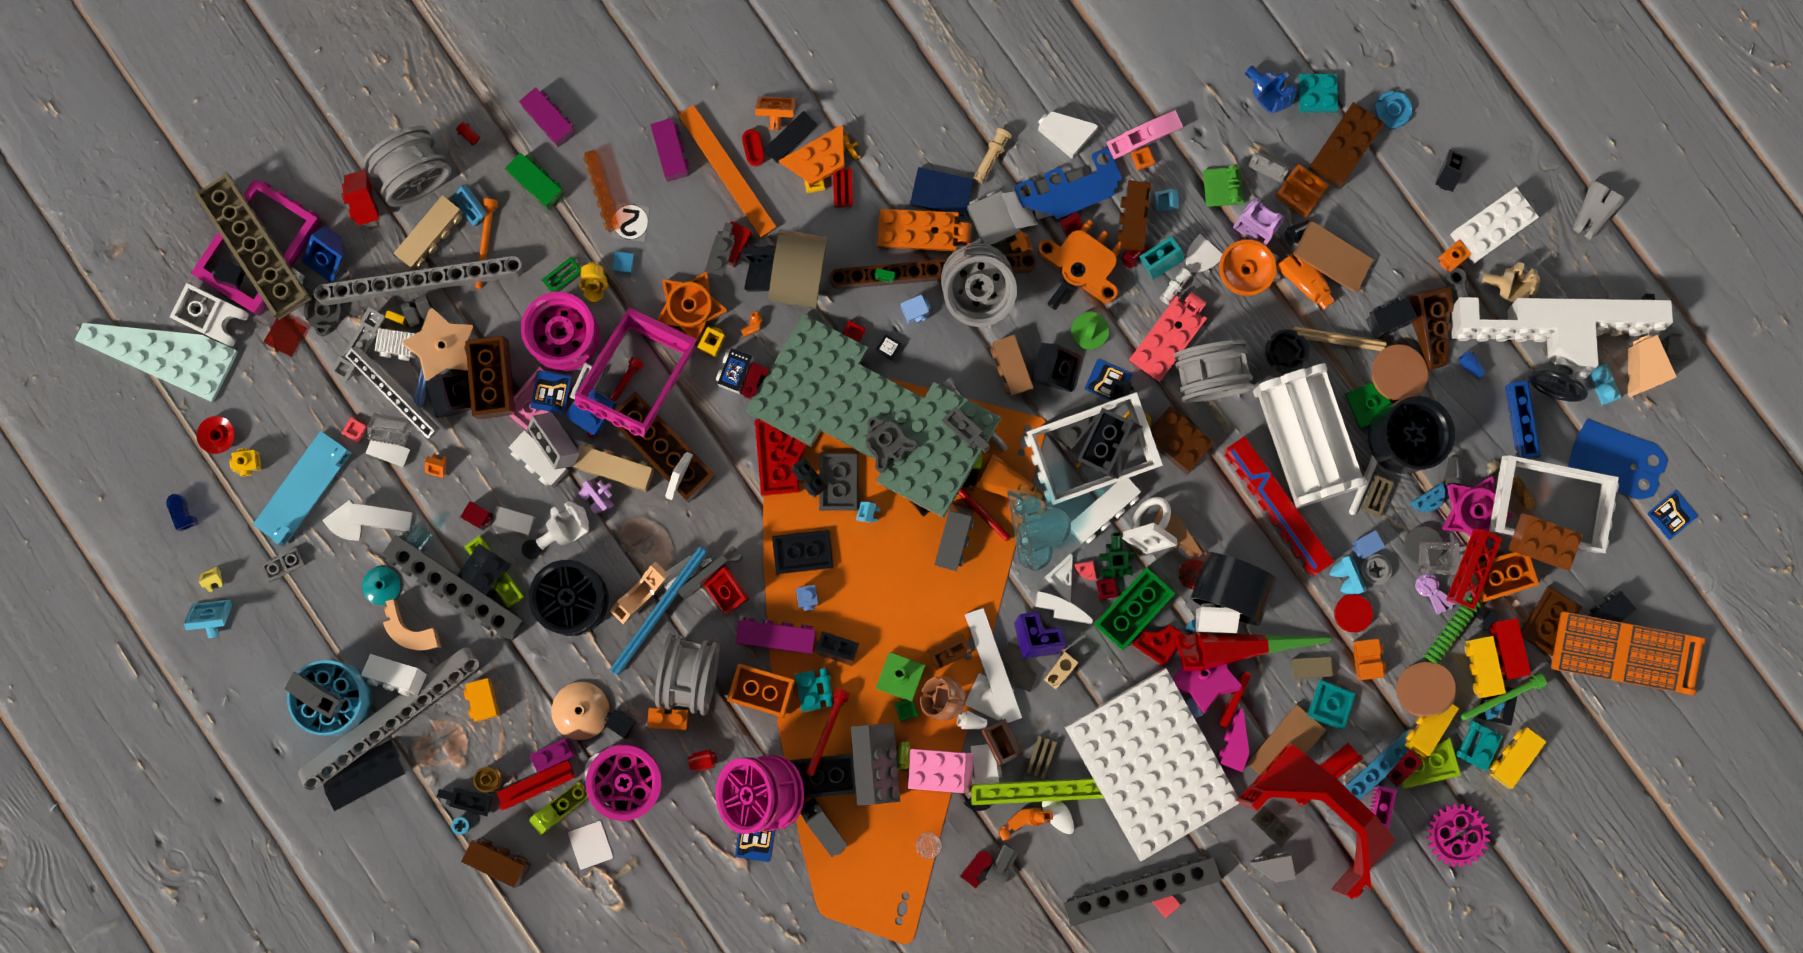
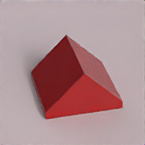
[704,566,750,616]

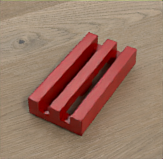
[833,168,853,207]

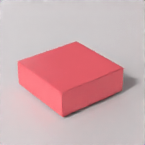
[342,417,369,443]

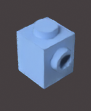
[901,294,931,324]

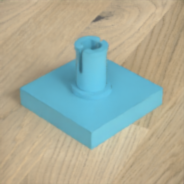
[184,600,232,638]

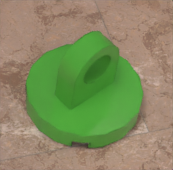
[1071,312,1109,350]

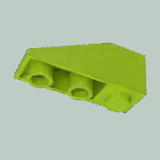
[529,781,588,836]

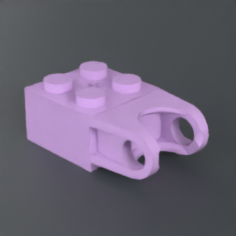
[1233,197,1283,246]

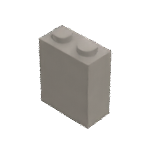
[967,191,1021,247]

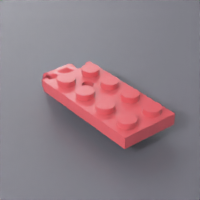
[1129,292,1207,383]

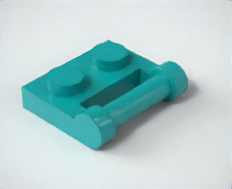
[1455,721,1503,771]

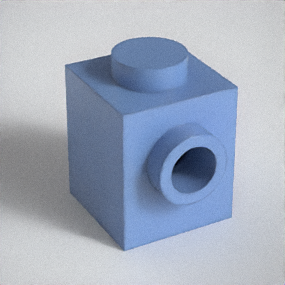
[1352,530,1385,560]
[796,585,819,611]

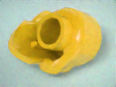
[578,262,609,303]

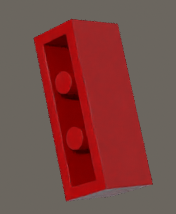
[1489,618,1531,680]

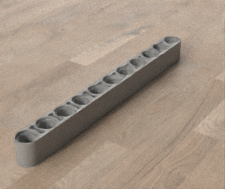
[314,256,524,305]
[298,647,479,791]

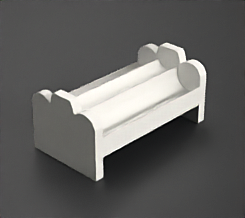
[1253,363,1367,509]

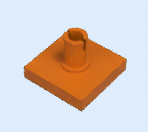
[755,96,796,131]

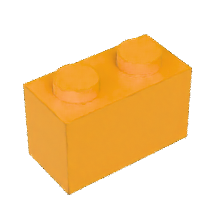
[463,678,500,722]

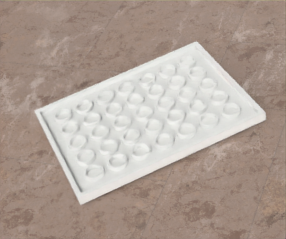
[1064,668,1239,862]

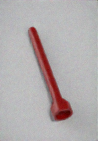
[587,356,645,437]
[958,488,1011,541]
[807,688,850,776]

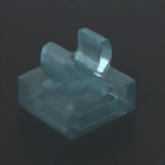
[405,524,433,550]

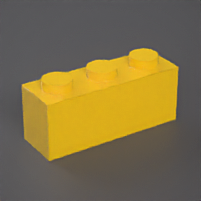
[1464,636,1506,698]
[1404,704,1459,759]
[1489,727,1546,789]

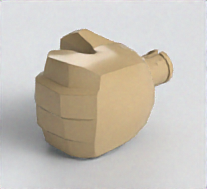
[1482,262,1540,303]

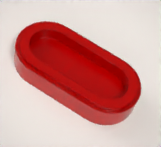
[742,129,765,167]

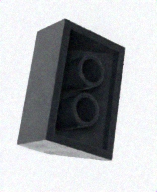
[1077,407,1143,479]

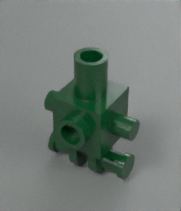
[1099,532,1135,578]

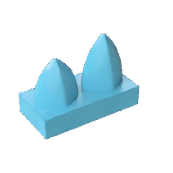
[1589,363,1621,405]
[1329,555,1367,594]

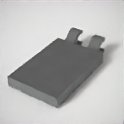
[677,546,743,599]

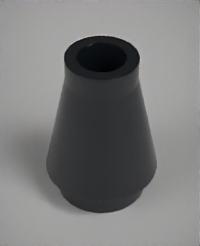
[1284,220,1311,244]

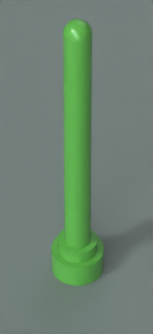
[1461,672,1547,721]

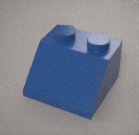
[565,389,618,436]

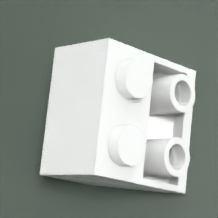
[1196,604,1240,634]

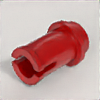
[456,122,481,146]

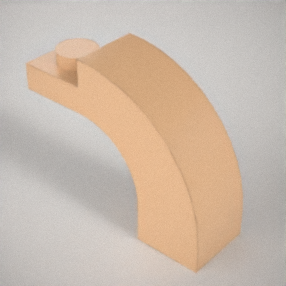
[610,562,669,624]
[383,599,441,651]

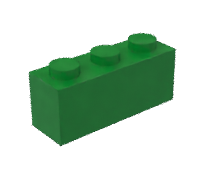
[505,152,564,210]

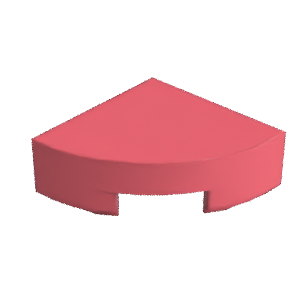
[1074,561,1097,580]

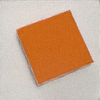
[1131,146,1155,171]

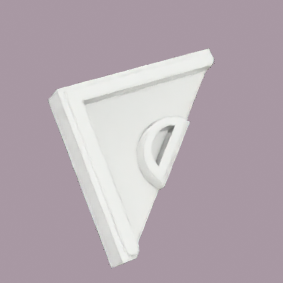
[665,452,693,500]
[1044,554,1073,602]

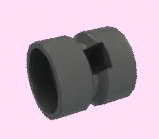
[401,294,434,327]

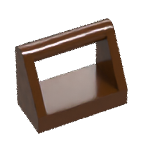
[981,719,1023,766]

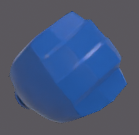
[1244,65,1297,113]

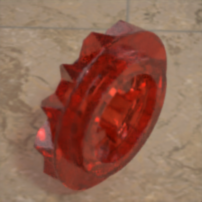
[1178,559,1204,590]

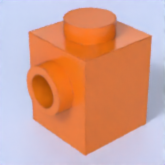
[1438,240,1471,272]

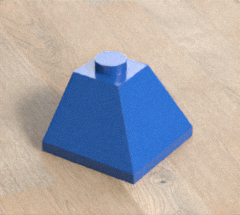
[302,226,344,283]

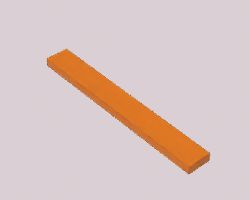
[678,105,777,238]

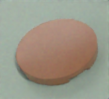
[1371,344,1428,401]
[1396,662,1456,718]

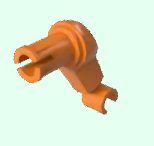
[998,808,1053,841]

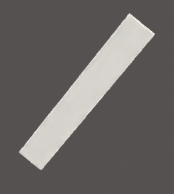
[965,608,1022,723]

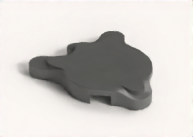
[303,284,347,336]
[866,417,918,473]

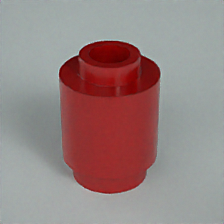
[687,749,718,772]

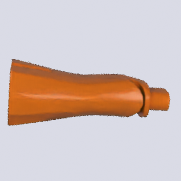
[1276,251,1335,310]
[975,453,1044,507]

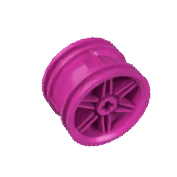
[521,292,600,372]
[715,755,804,834]

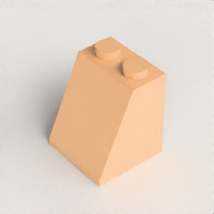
[1628,334,1676,398]

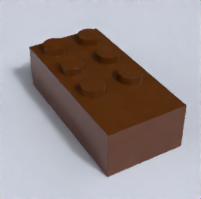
[1308,102,1385,189]
[465,336,516,420]

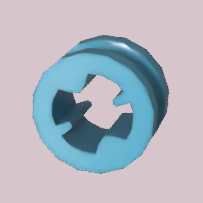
[451,817,470,835]

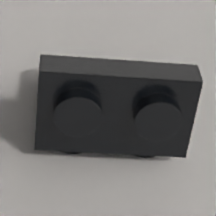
[740,245,776,292]

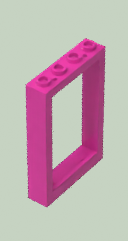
[190,179,322,316]
[574,307,697,437]

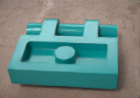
[795,668,834,712]

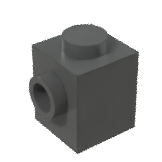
[1661,333,1693,361]

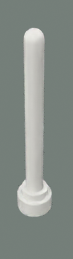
[1349,433,1391,515]

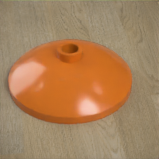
[1219,240,1276,296]

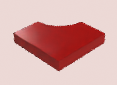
[1132,624,1185,667]

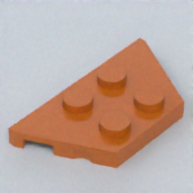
[778,125,845,185]

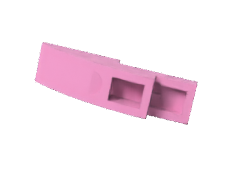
[1106,110,1184,160]

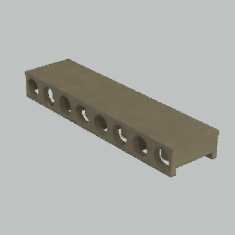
[193,172,311,320]

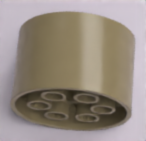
[768,229,827,309]

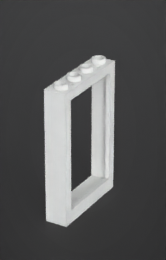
[1024,392,1163,505]
[1489,455,1619,553]

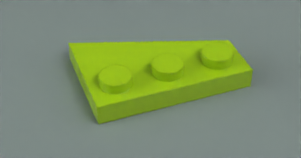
[1401,738,1461,789]

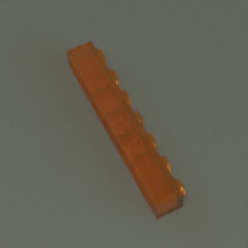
[583,150,620,232]

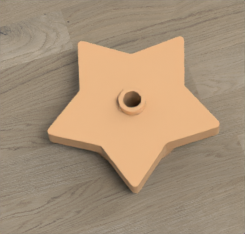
[402,308,473,381]

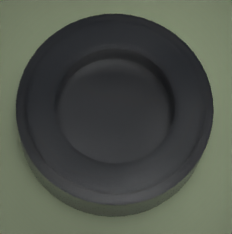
[521,539,542,559]

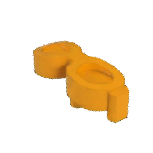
[844,133,861,160]

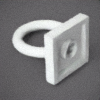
[1122,497,1177,554]

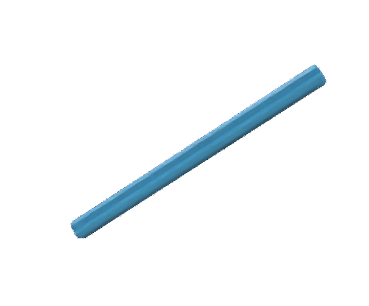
[610,547,708,675]

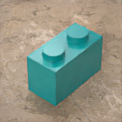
[1139,236,1185,280]

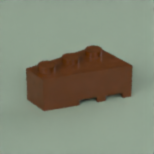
[1117,180,1152,251]

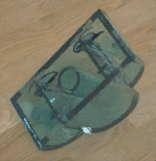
[1007,489,1071,571]

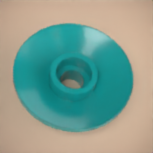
[362,567,401,605]

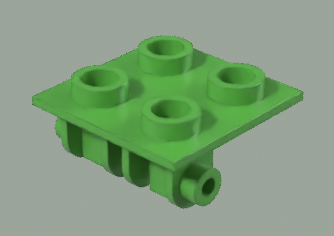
[1203,165,1244,207]

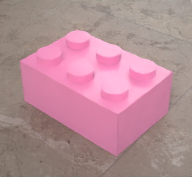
[908,749,974,793]

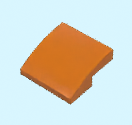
[1275,164,1329,218]

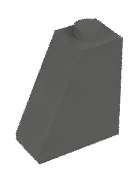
[800,798,848,857]

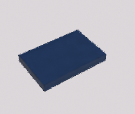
[910,167,973,217]

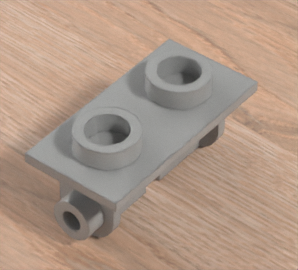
[1248,150,1290,183]

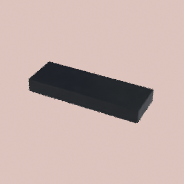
[764,111,817,163]

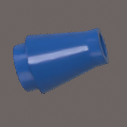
[1458,350,1486,379]

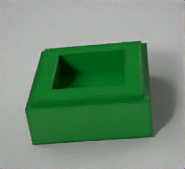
[875,268,895,283]
[894,700,919,722]

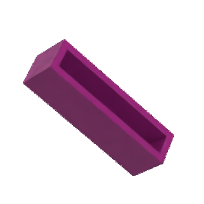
[735,617,817,654]

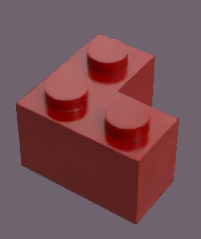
[341,169,379,226]

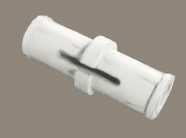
[1160,268,1192,305]

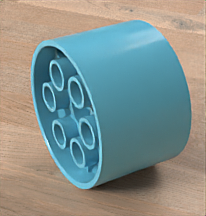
[287,660,373,736]

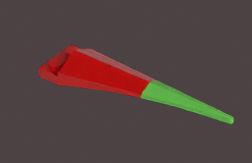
[1176,632,1332,671]

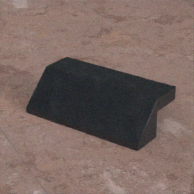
[323,739,406,811]

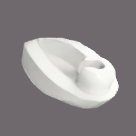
[1042,801,1074,834]

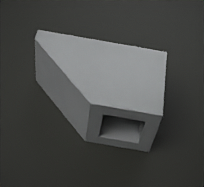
[1250,852,1296,883]

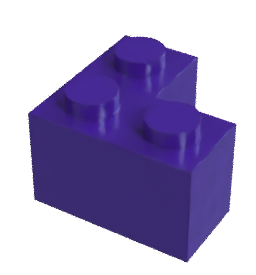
[1014,612,1066,659]

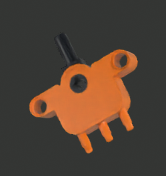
[1038,220,1122,310]

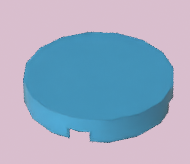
[1374,91,1412,129]

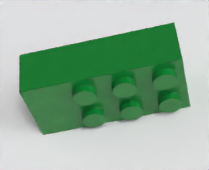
[1093,567,1175,651]

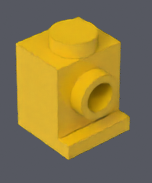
[698,326,726,358]

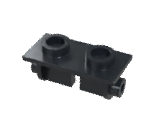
[791,457,827,498]

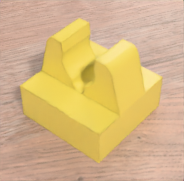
[199,566,223,592]

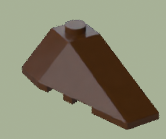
[1406,287,1453,370]

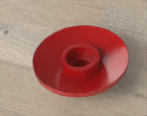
[196,416,235,454]

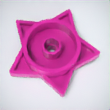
[1442,476,1514,545]
[1172,662,1242,713]

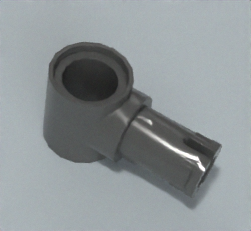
[1445,268,1471,299]

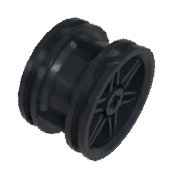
[529,560,609,636]

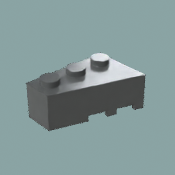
[1041,393,1106,451]
[934,503,975,571]

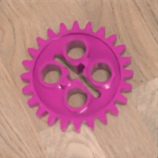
[1425,803,1490,867]

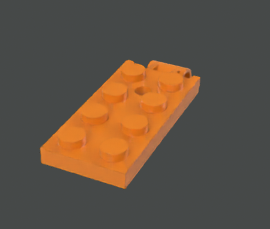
[877,209,972,251]

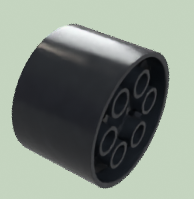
[1368,396,1455,474]
[1190,552,1277,626]

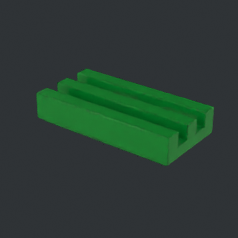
[542,257,581,292]

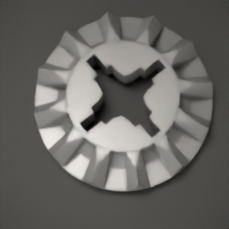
[1361,554,1392,585]

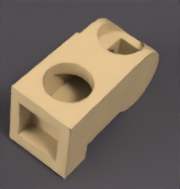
[1044,651,1079,689]

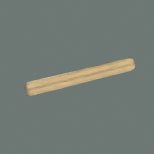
[1292,327,1386,351]

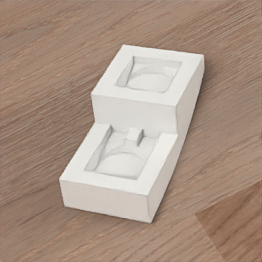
[365,436,410,467]

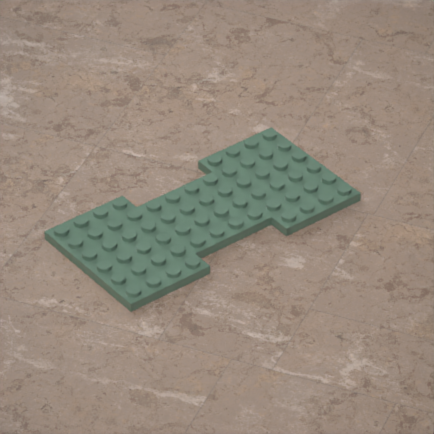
[745,314,1001,519]

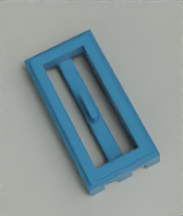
[451,185,488,227]

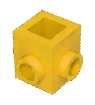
[229,448,261,477]

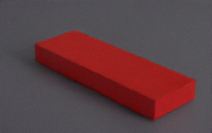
[1217,672,1251,727]

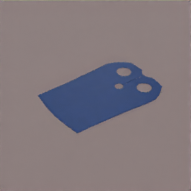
[1568,419,1668,499]

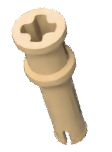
[973,128,1012,184]

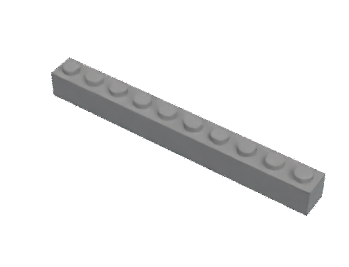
[345,346,440,439]

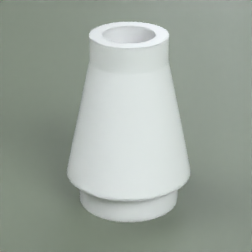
[957,710,987,730]

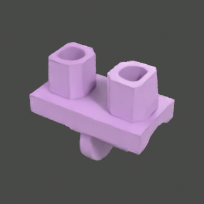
[579,479,614,514]

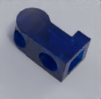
[166,494,199,531]

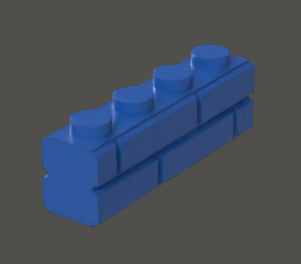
[1505,381,1541,460]

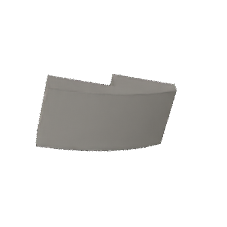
[491,505,536,535]
[260,548,304,583]

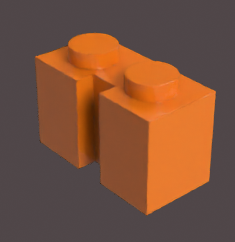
[1352,639,1386,681]
[647,708,690,730]

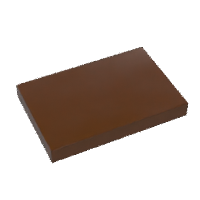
[1521,586,1582,656]

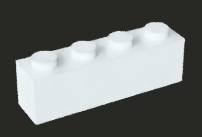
[1067,478,1141,544]

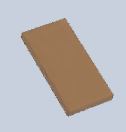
[1293,221,1373,293]
[1246,704,1326,775]

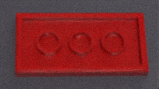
[755,420,799,496]

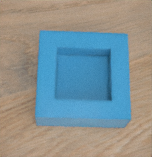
[612,252,634,274]

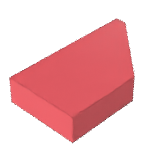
[1142,888,1181,918]

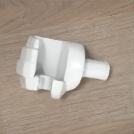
[536,501,589,550]

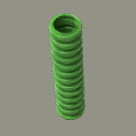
[1423,596,1481,665]

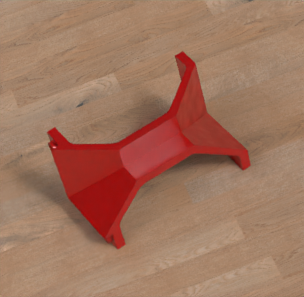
[1236,743,1396,900]

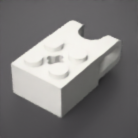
[170,283,249,346]

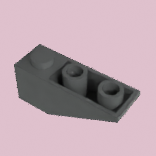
[285,672,346,718]

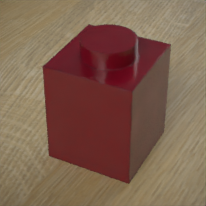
[460,501,493,530]

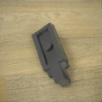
[705,222,735,277]
[942,407,991,453]

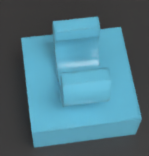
[856,502,881,523]

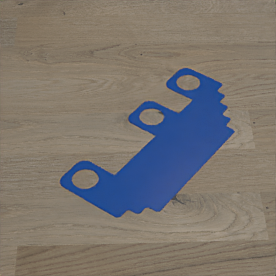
[1015,148,1122,219]

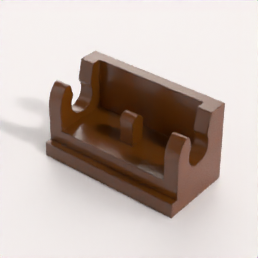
[928,633,971,670]

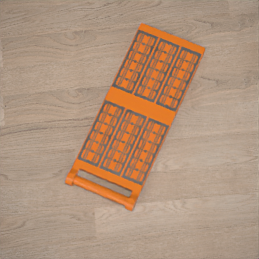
[1551,612,1706,696]

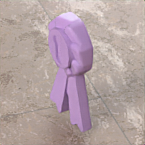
[1415,573,1457,615]

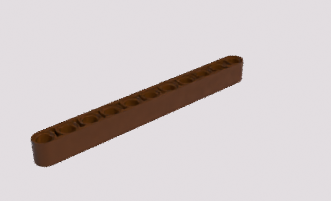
[830,252,1036,289]

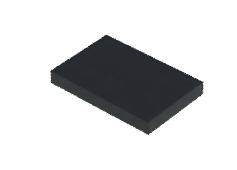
[772,530,833,575]

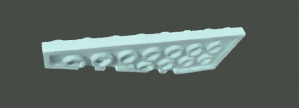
[75,323,238,403]

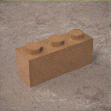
[990,335,1033,398]

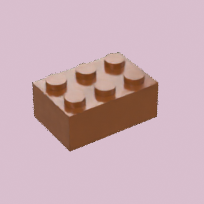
[1508,513,1583,571]

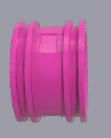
[586,744,661,821]

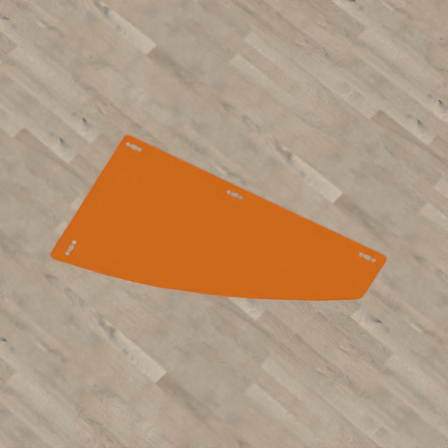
[763,354,1046,944]

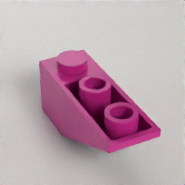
[1217,709,1249,772]

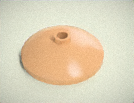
[551,682,610,740]

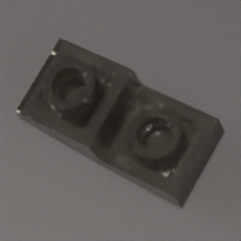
[1251,805,1294,848]

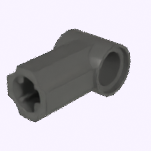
[985,845,1019,887]

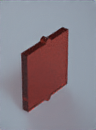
[263,317,307,357]

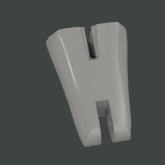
[1573,181,1625,240]

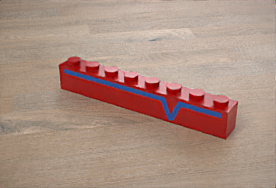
[1223,436,1334,577]

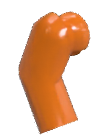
[740,311,763,338]

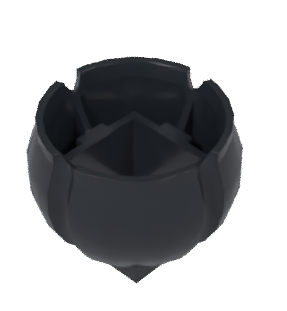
[1265,329,1309,373]

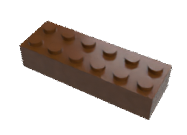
[615,391,716,503]

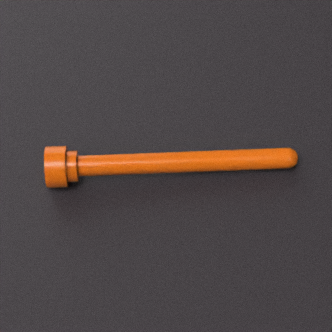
[475,198,498,289]

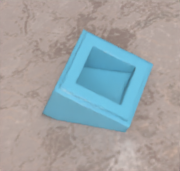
[1155,189,1179,211]

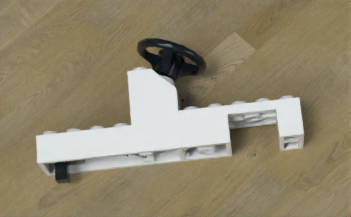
[1451,294,1673,402]

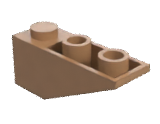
[1152,507,1202,558]

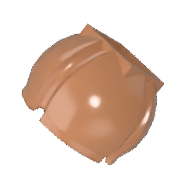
[920,676,966,721]

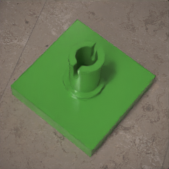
[876,652,926,702]

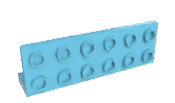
[253,432,352,547]

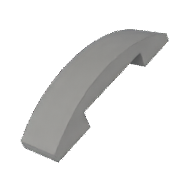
[330,307,386,382]

